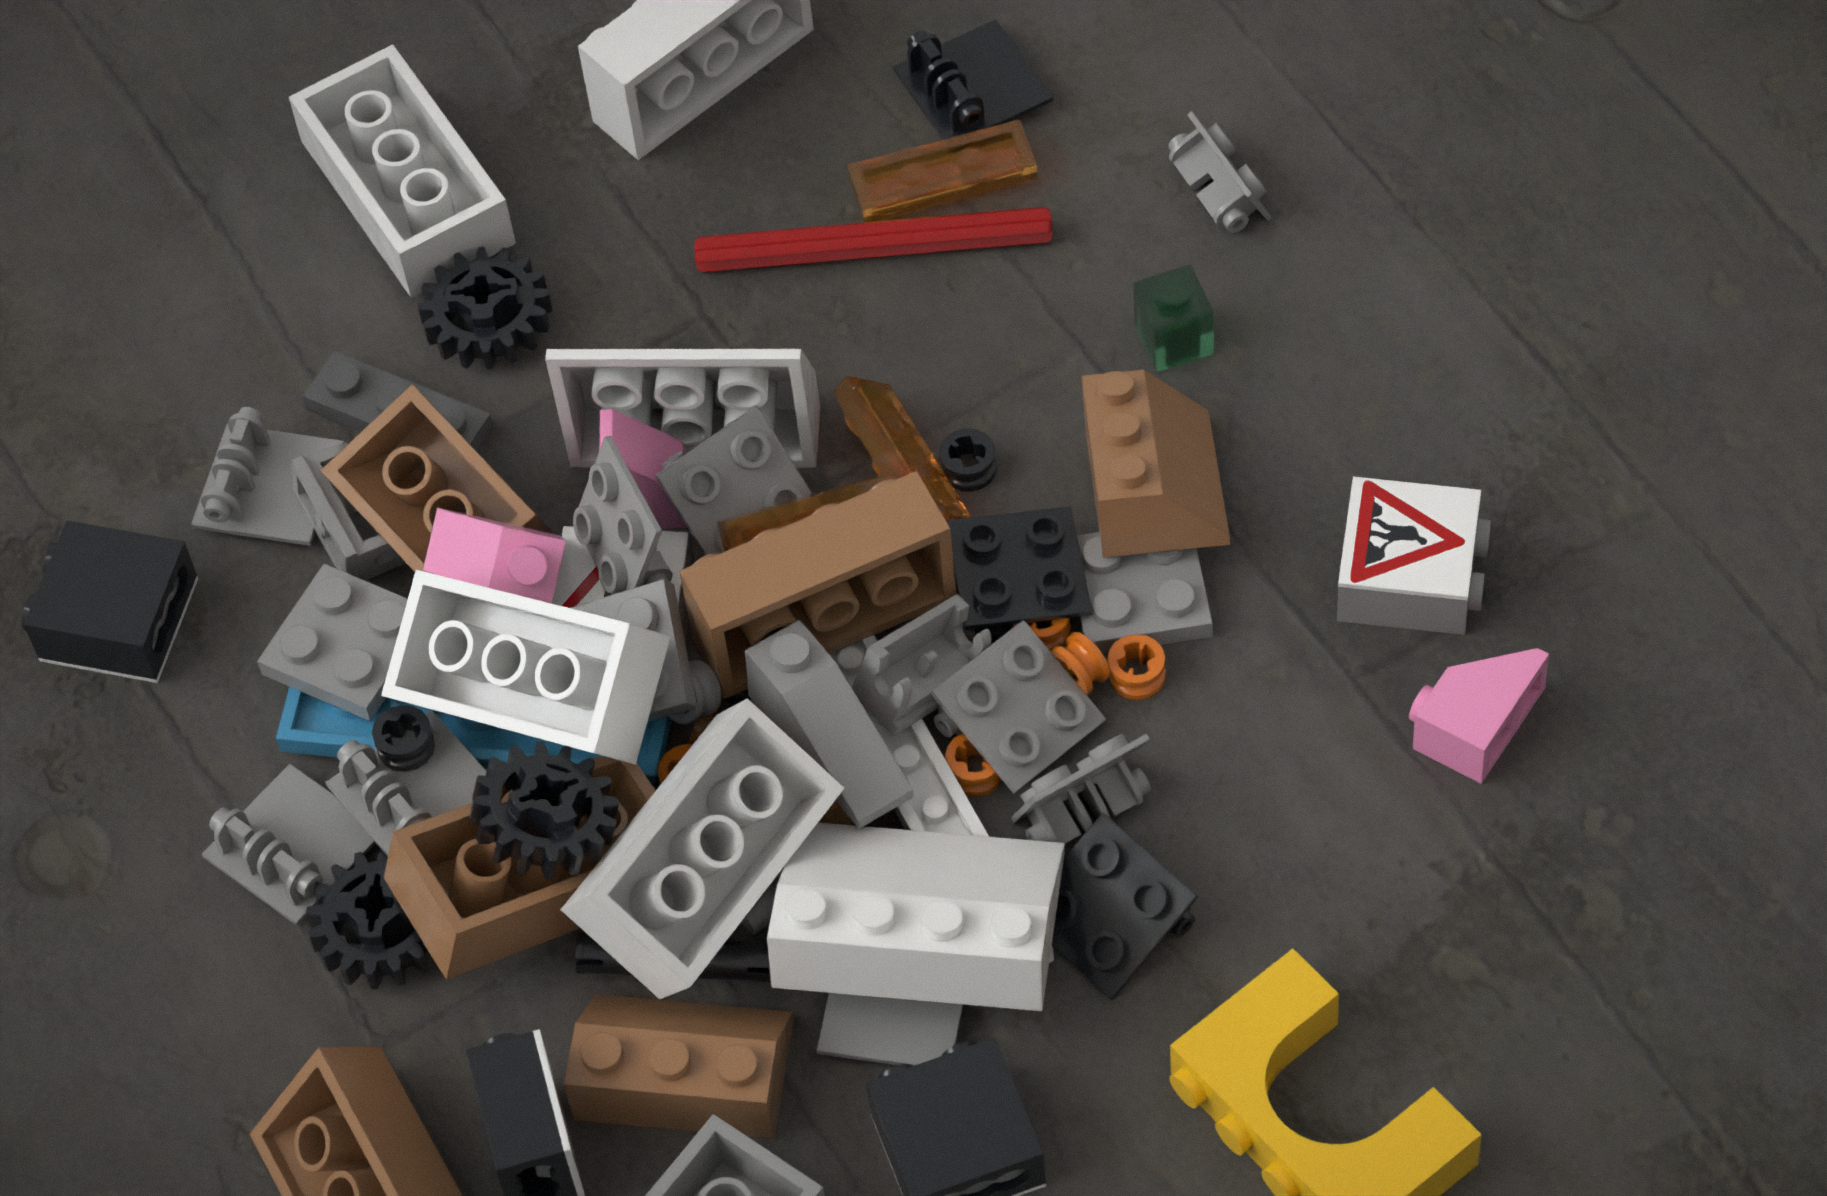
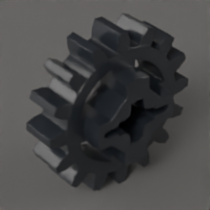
[418,247,553,370]
[469,742,619,879]
[306,849,429,989]

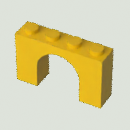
[1169,948,1482,1196]

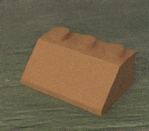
[1081,369,1230,558]
[320,384,553,575]
[563,994,794,1139]
[250,1046,462,1196]

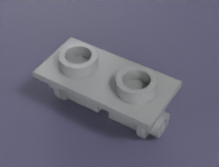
[1168,111,1273,233]

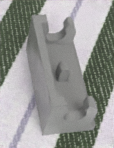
[291,443,406,581]
[852,594,991,735]

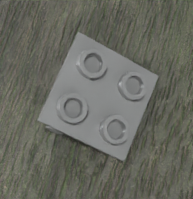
[655,406,820,556]
[191,407,344,546]
[573,436,673,595]
[930,620,1106,794]
[325,710,486,856]
[1011,734,1151,844]
[201,764,376,926]
[816,993,963,1066]

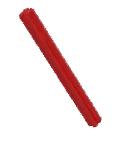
[694,207,1053,272]

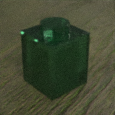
[1133,264,1214,372]

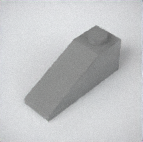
[745,620,914,829]

